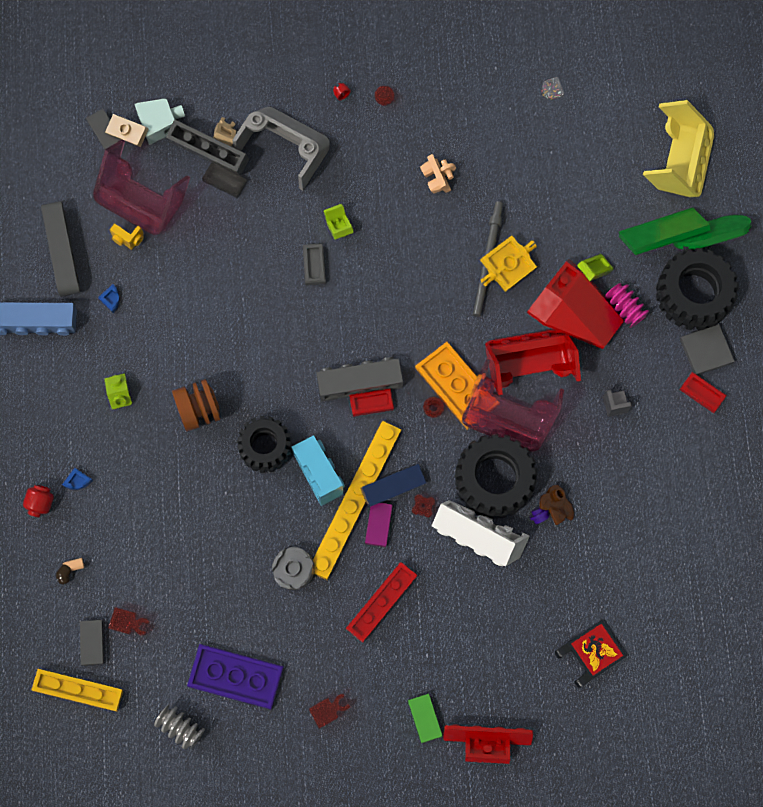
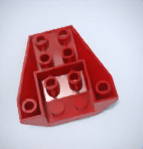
[527,259,624,349]

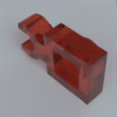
[108,607,150,636]
[309,694,350,729]

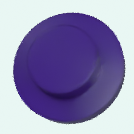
[529,506,550,524]

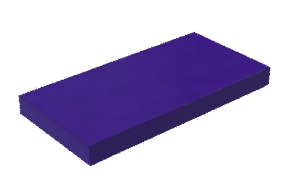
[187,644,284,710]

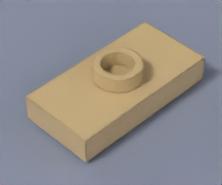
[105,114,148,147]

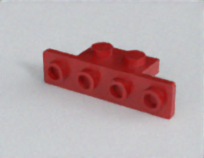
[443,724,533,764]

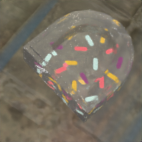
[541,77,564,100]

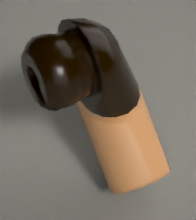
[56,558,84,585]

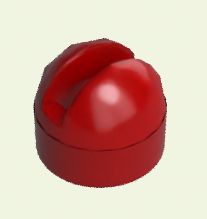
[333,83,351,101]

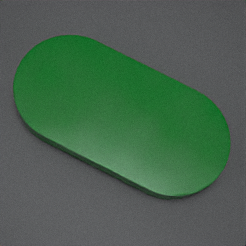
[673,215,752,250]

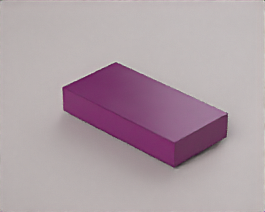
[365,503,392,547]

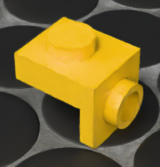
[109,223,144,250]

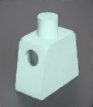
[135,99,185,145]

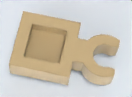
[213,117,236,147]

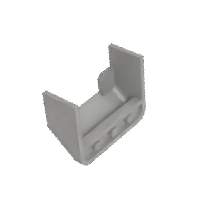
[232,107,330,191]

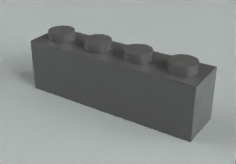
[166,119,249,177]
[316,357,403,402]

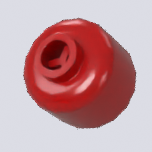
[23,484,54,517]

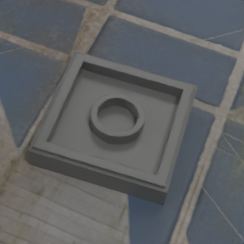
[680,325,735,375]

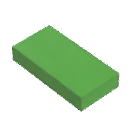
[408,694,442,743]

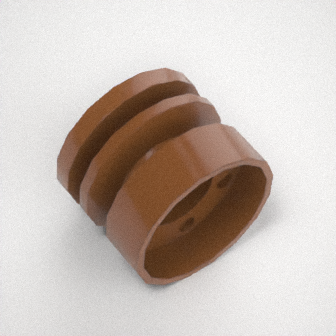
[172,379,220,432]

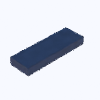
[360,464,426,507]

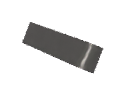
[41,201,81,297]

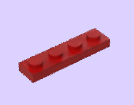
[346,562,417,643]

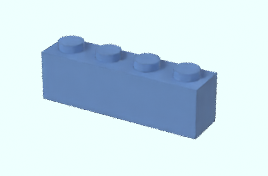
[0,302,77,336]

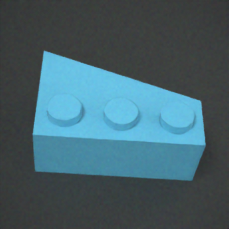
[291,435,345,506]

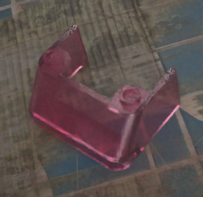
[93,139,190,235]
[462,359,564,452]

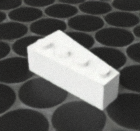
[432,500,529,567]

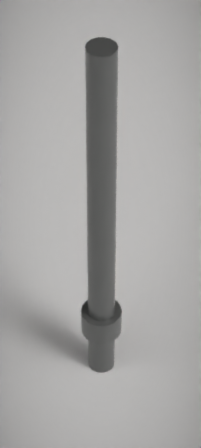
[473,201,503,317]

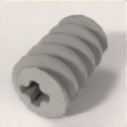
[154,704,205,750]

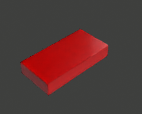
[679,372,727,413]
[349,389,394,417]

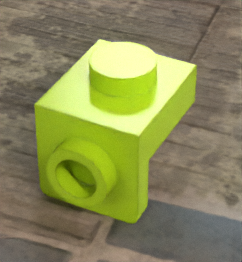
[324,204,353,239]
[104,373,132,409]

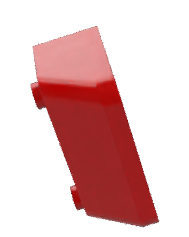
[485,329,581,395]

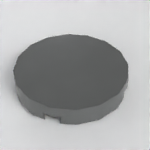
[272,547,315,590]

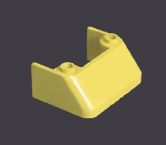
[643,100,714,197]

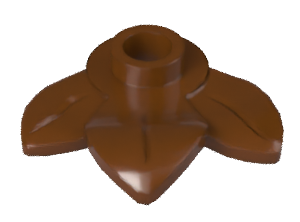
[539,485,574,525]

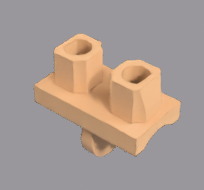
[420,154,456,194]

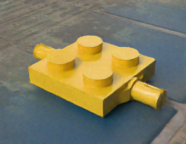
[480,236,537,292]

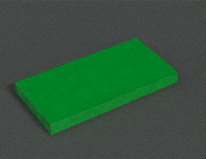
[619,208,711,255]

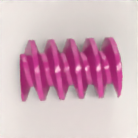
[605,283,649,328]

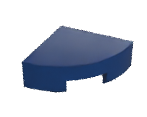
[98,284,120,313]
[62,468,93,490]

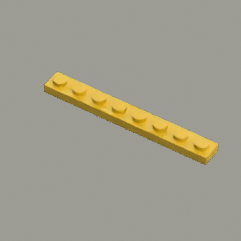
[313,421,401,580]

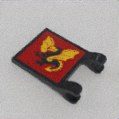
[554,620,627,688]

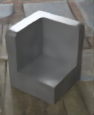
[603,390,632,416]

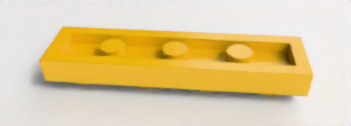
[31,669,124,712]

